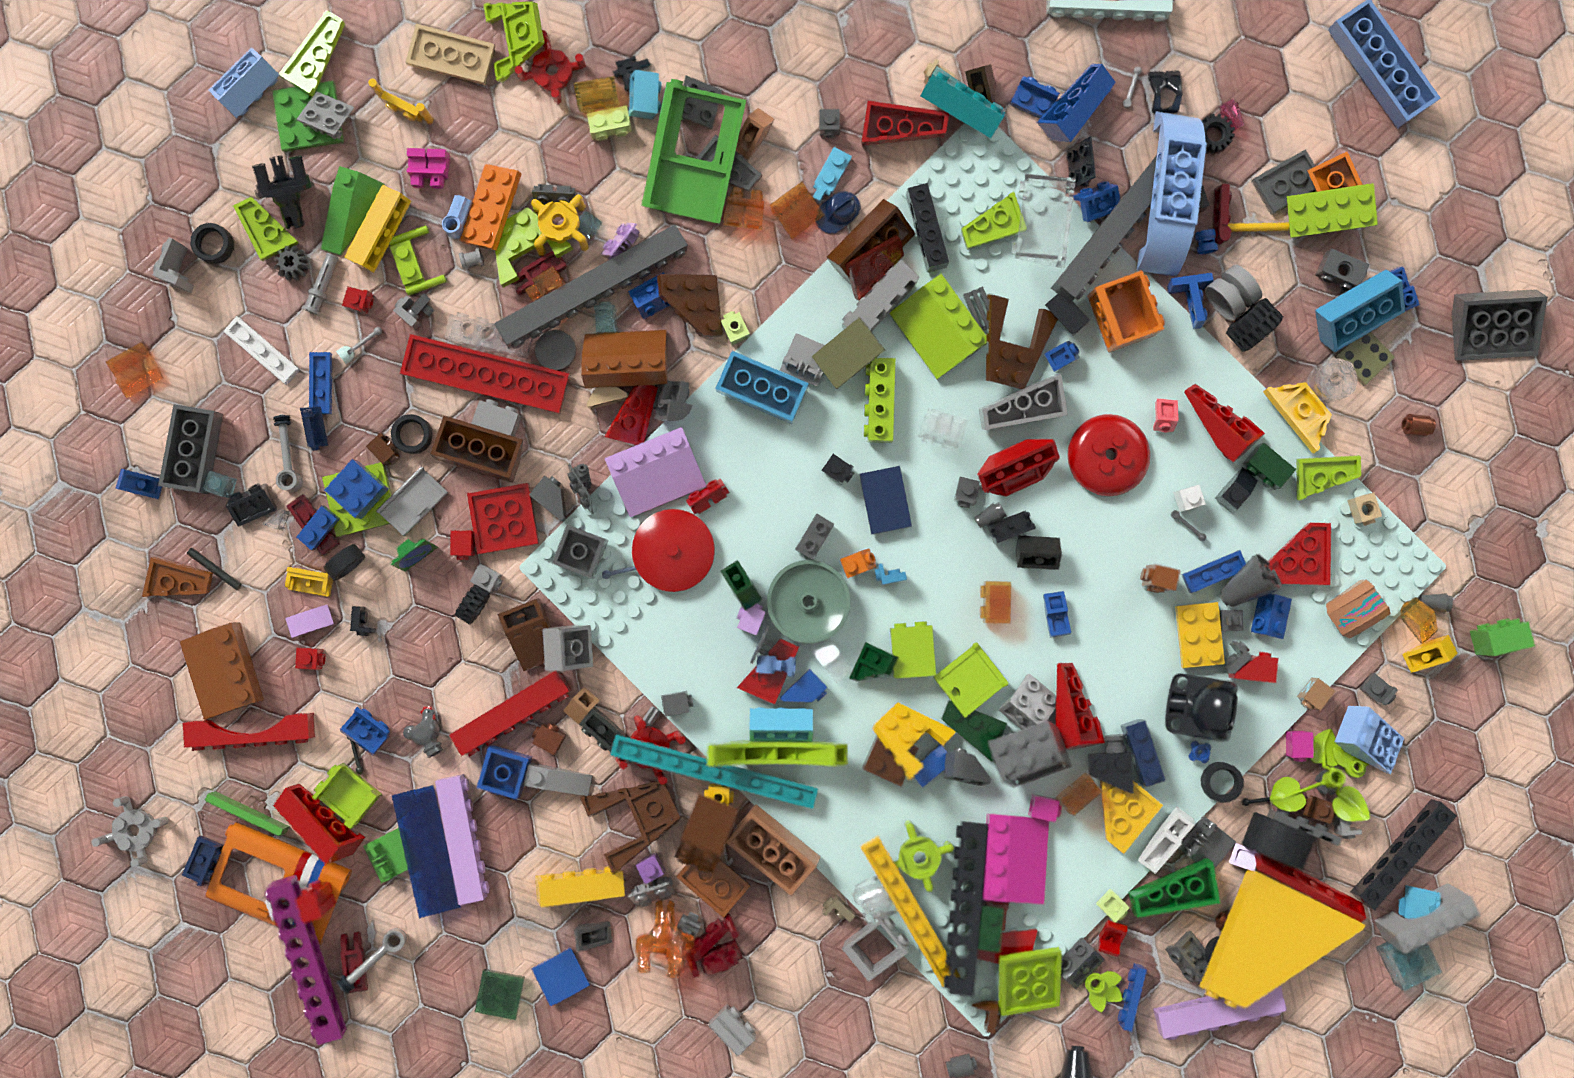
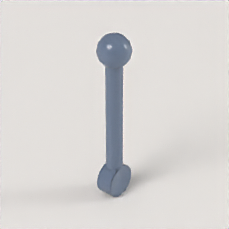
[602,566,636,579]

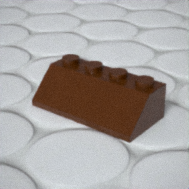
[826,199,916,292]
[430,415,523,483]

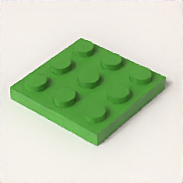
[272,81,344,152]

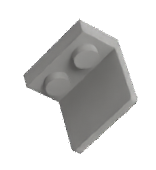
[152,237,194,293]
[999,674,1056,729]

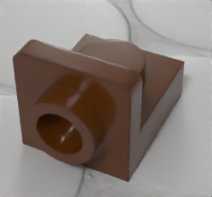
[1302,795,1336,824]

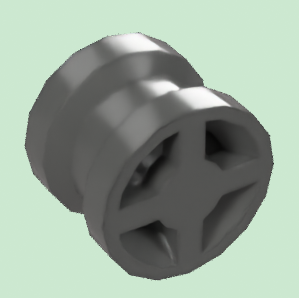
[1104,734,1127,753]

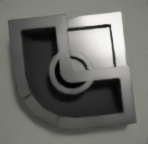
[653,380,693,421]

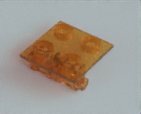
[769,181,824,239]

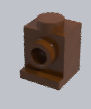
[366,432,400,466]

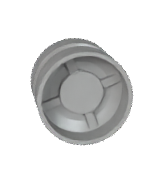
[1205,265,1262,321]

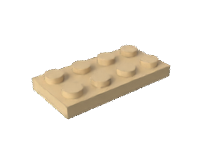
[405,24,496,85]

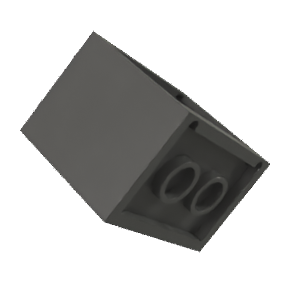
[988,720,1072,788]

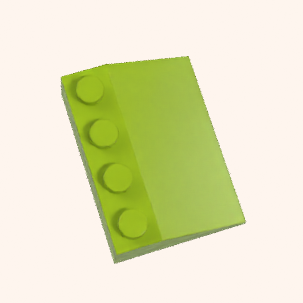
[889,273,988,380]

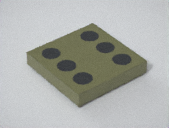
[1335,332,1395,386]

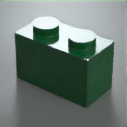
[1242,443,1296,490]
[720,560,763,611]
[978,906,1004,952]

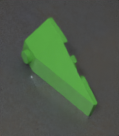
[321,166,385,256]

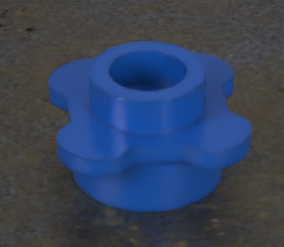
[1188,741,1211,763]

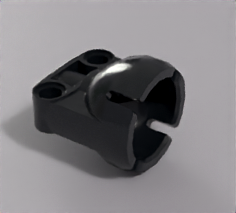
[1165,673,1238,742]

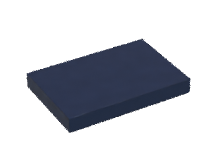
[859,466,912,535]

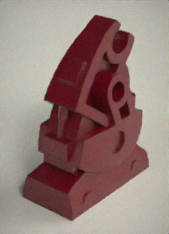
[699,939,743,975]

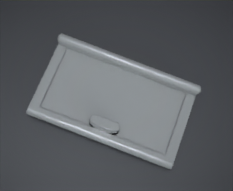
[376,466,448,536]

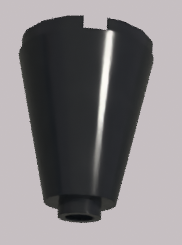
[1060,1046,1093,1078]

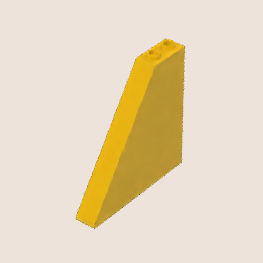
[1199,870,1365,1009]

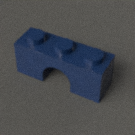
[1120,719,1166,787]

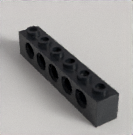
[1350,799,1457,910]

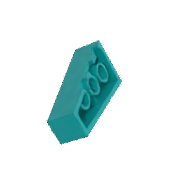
[920,66,1005,138]

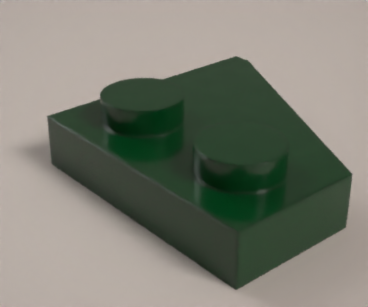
[849,642,899,681]

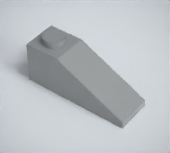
[524,762,593,796]

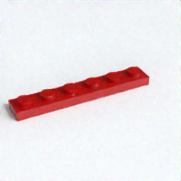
[1254,852,1367,923]

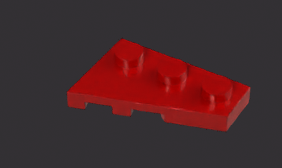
[604,385,658,445]
[737,639,799,704]
[966,928,1037,964]

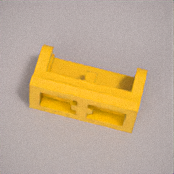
[285,567,333,597]

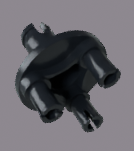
[252,155,314,229]

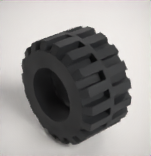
[1226,298,1284,352]

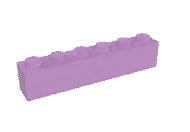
[435,774,489,905]
[1153,985,1287,1040]

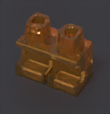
[723,187,765,230]
[525,266,566,301]
[1055,772,1103,816]

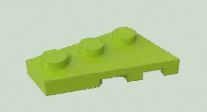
[961,191,1027,250]
[233,197,299,261]
[1296,455,1361,500]

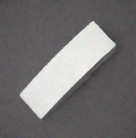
[1138,807,1195,874]

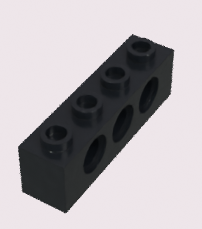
[906,183,949,273]

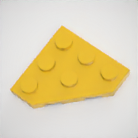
[1100,780,1163,854]

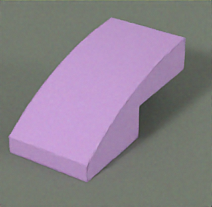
[285,605,334,638]

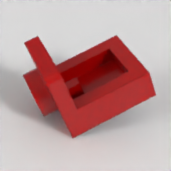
[1098,920,1128,957]

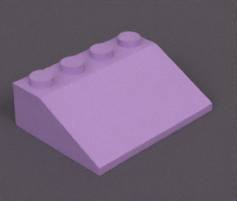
[605,427,706,518]

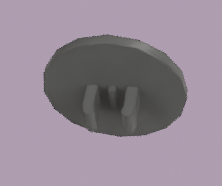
[750,625,773,664]

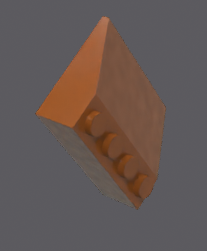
[581,330,668,388]
[180,622,264,720]

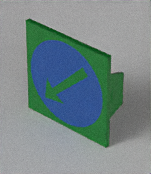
[391,539,438,572]

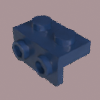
[182,836,224,887]

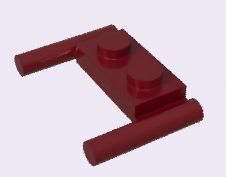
[685,913,739,978]

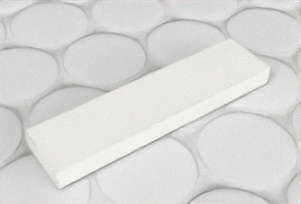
[223,316,300,385]

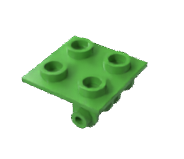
[363,827,419,883]

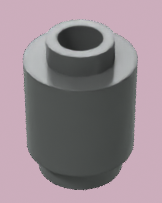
[945,1053,978,1078]

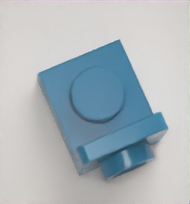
[875,563,907,585]

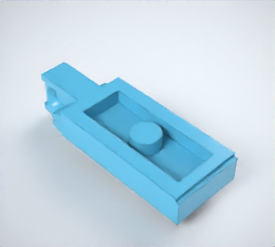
[813,147,852,204]

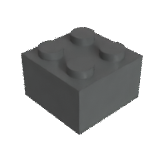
[552,525,609,579]

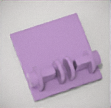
[601,222,640,260]

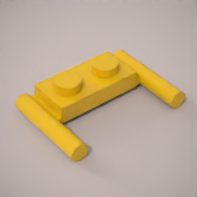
[368,78,434,124]

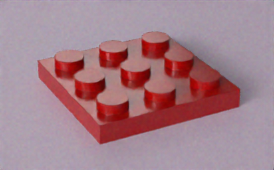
[467,483,539,555]

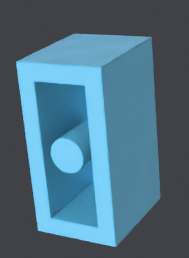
[629,70,662,119]

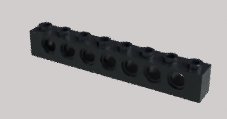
[944,821,988,997]

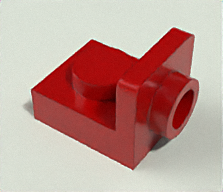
[342,286,374,314]
[295,648,326,670]

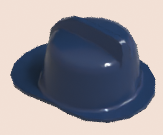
[815,191,861,233]

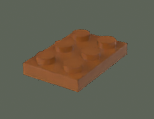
[676,859,751,918]

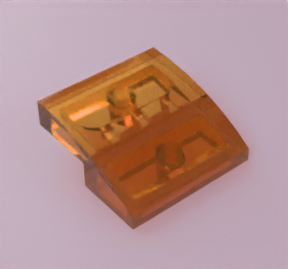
[106,341,163,398]

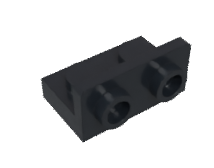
[226,483,277,527]

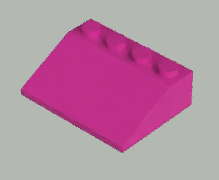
[982,814,1049,904]

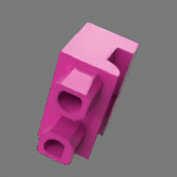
[407,148,450,189]

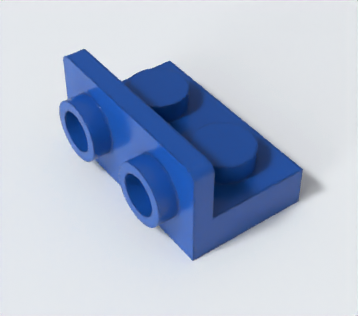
[1010,76,1060,118]
[1073,181,1120,222]
[628,272,671,319]

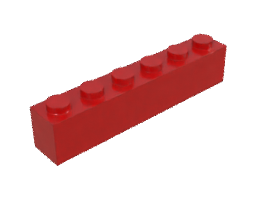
[449,671,571,757]

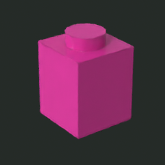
[1286,731,1314,762]
[1028,794,1062,822]

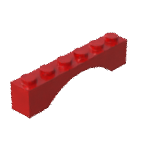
[182,712,315,751]

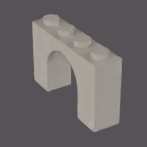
[1374,883,1481,954]

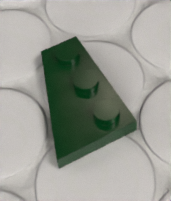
[941,700,1007,762]

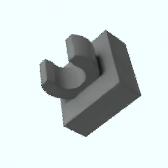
[410,293,434,316]
[1220,610,1243,631]

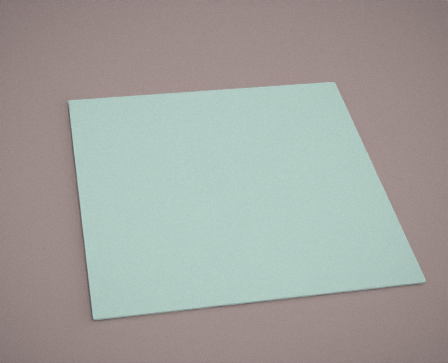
[519,123,1446,1037]

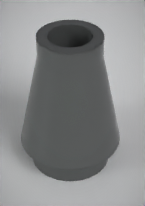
[974,502,1007,528]
[1419,593,1453,614]

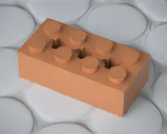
[726,804,821,895]

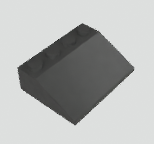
[1452,289,1548,361]

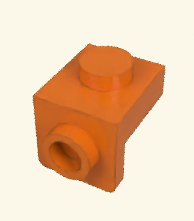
[840,548,876,578]

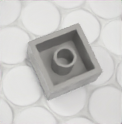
[543,625,593,671]

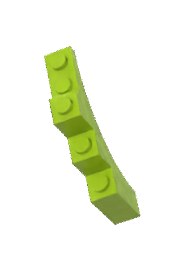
[707,740,848,766]

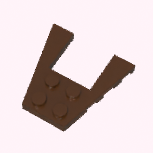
[986,294,1058,389]
[580,781,681,875]

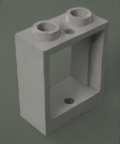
[842,913,909,982]

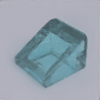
[578,210,603,239]

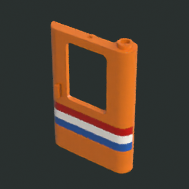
[206,822,352,945]

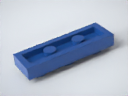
[309,352,332,414]
[1181,550,1246,593]
[1118,963,1147,1032]

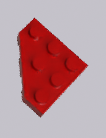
[1267,522,1331,585]

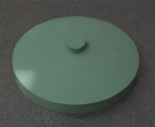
[767,560,850,644]

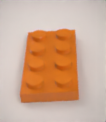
[460,164,522,251]

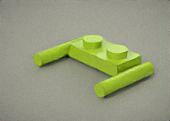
[390,225,447,296]

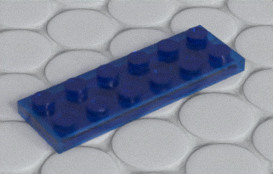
[391,785,461,918]

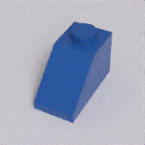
[780,669,828,702]

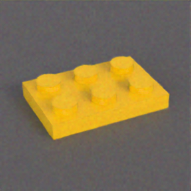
[1175,602,1225,668]

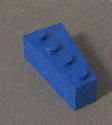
[1037,64,1116,142]

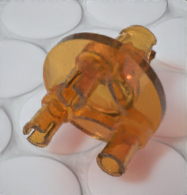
[635,900,695,978]

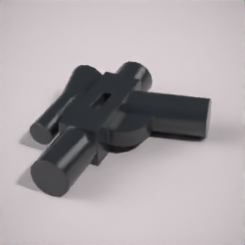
[613,56,650,92]

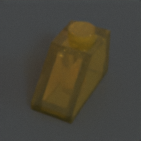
[1400,597,1438,644]

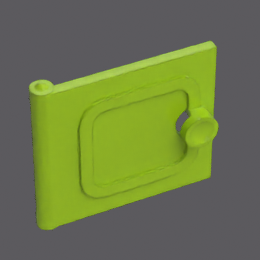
[933,642,1009,718]

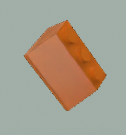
[1307,151,1363,192]

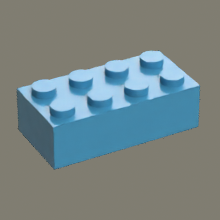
[1315,269,1405,352]
[715,351,809,424]

